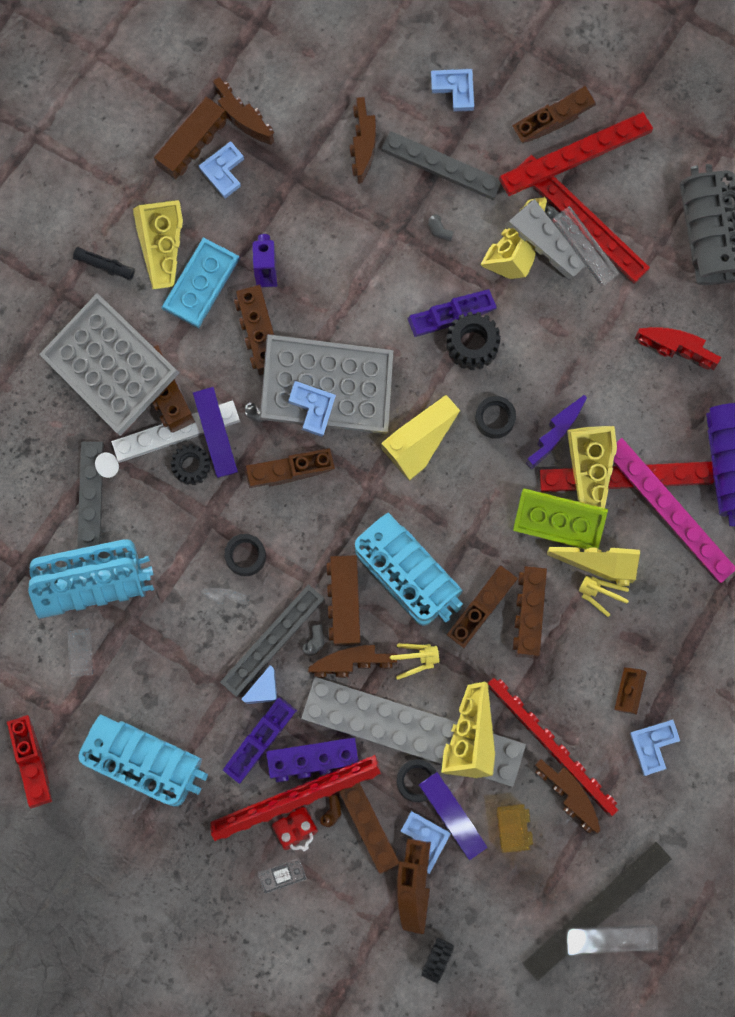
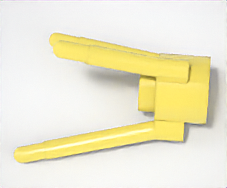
[579,576,629,617]
[390,643,439,680]

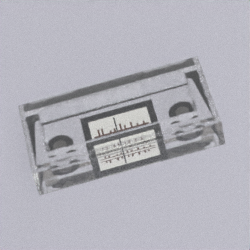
[257,858,307,895]

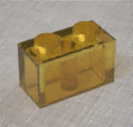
[496,804,533,853]

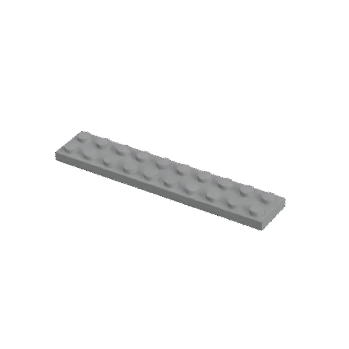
[301,677,526,787]

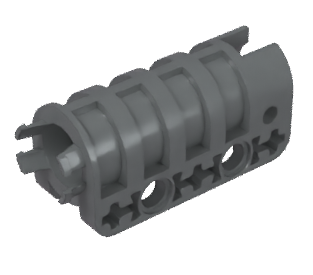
[680,164,735,285]

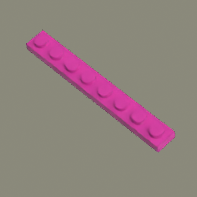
[613,438,735,583]

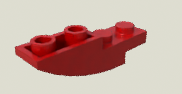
[635,327,722,370]
[7,715,53,809]

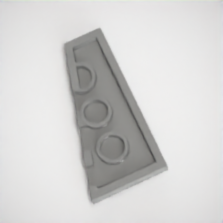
[505,199,586,279]

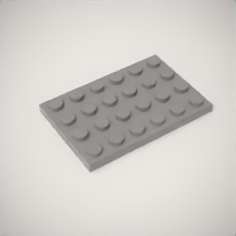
[39,293,180,436]
[260,335,393,434]

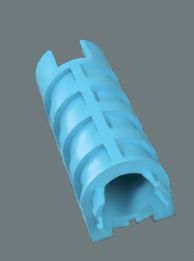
[355,512,463,626]
[28,539,154,619]
[79,714,208,807]

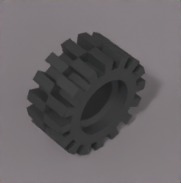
[170,444,211,485]
[421,937,454,984]

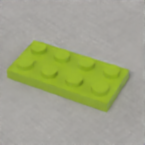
[513,488,608,549]

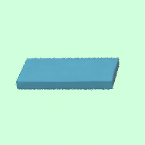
[162,237,240,328]

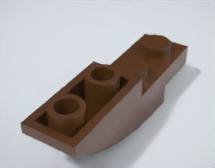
[213,77,275,145]
[512,85,596,144]
[349,97,376,184]
[245,448,335,488]
[447,565,518,648]
[309,645,397,678]
[533,759,600,834]
[397,839,431,934]

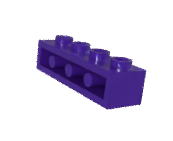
[266,738,359,783]

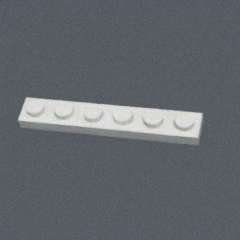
[111,400,240,463]

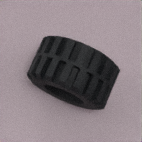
[446,312,501,370]

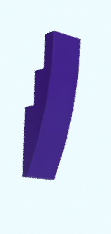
[407,289,497,337]
[193,387,238,478]
[526,395,587,470]
[223,697,297,784]
[419,772,488,861]

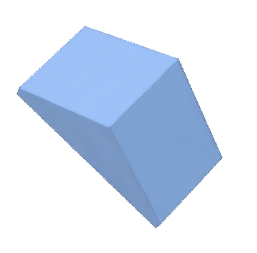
[241,665,277,704]

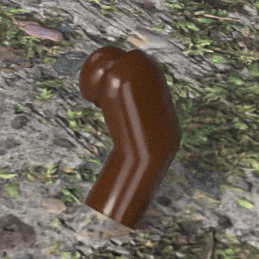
[320,795,342,827]

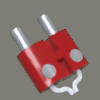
[272,807,318,852]

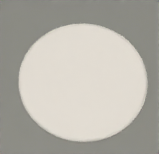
[95,452,119,478]

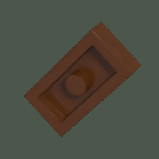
[614,667,647,715]

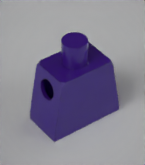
[253,234,277,288]

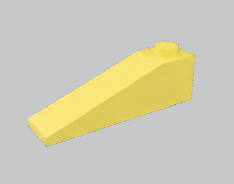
[481,197,547,279]
[133,200,183,289]
[381,395,460,481]
[567,426,617,508]
[547,547,640,586]
[441,682,495,778]

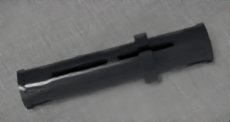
[73,247,135,281]

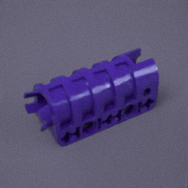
[706,403,735,527]

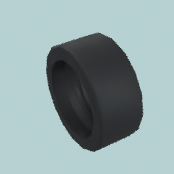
[475,396,516,439]
[224,534,266,576]
[396,759,436,803]

